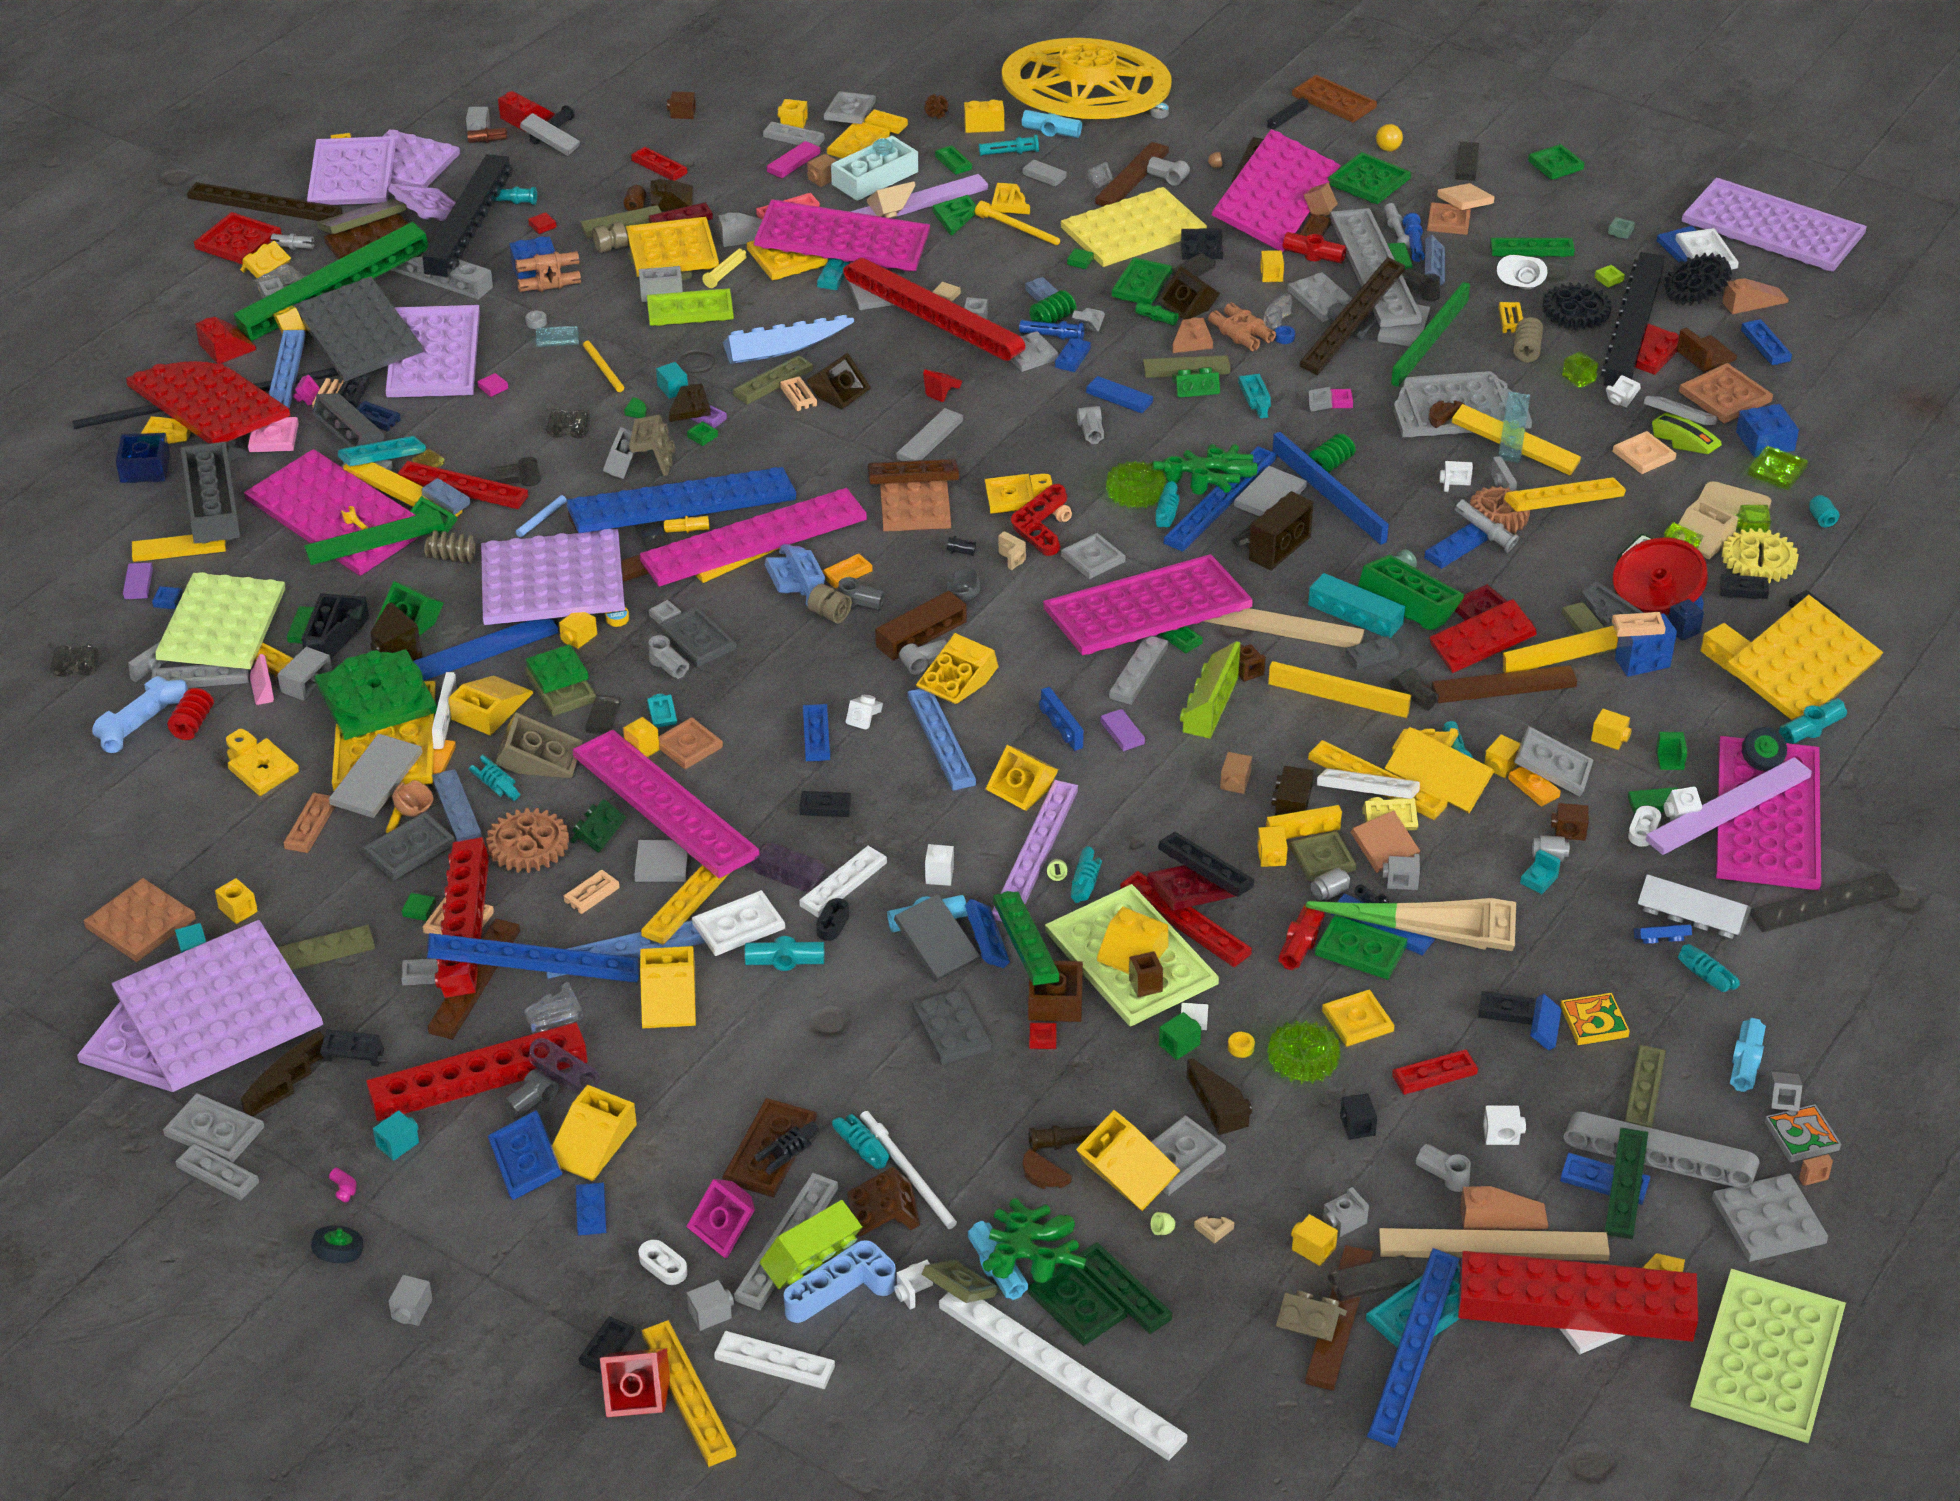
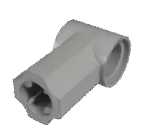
[1147,157,1190,186]
[1077,406,1104,444]
[649,635,689,679]
[899,639,947,675]
[1416,1144,1471,1192]

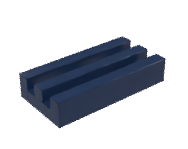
[356,401,401,432]

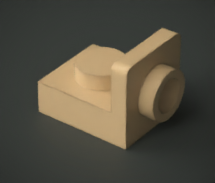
[998,531,1026,570]

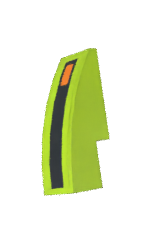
[1652,413,1722,454]

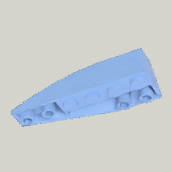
[723,315,854,364]

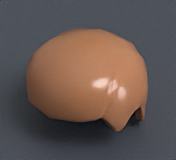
[392,780,434,817]

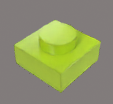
[1594,265,1625,288]

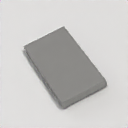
[329,734,423,818]

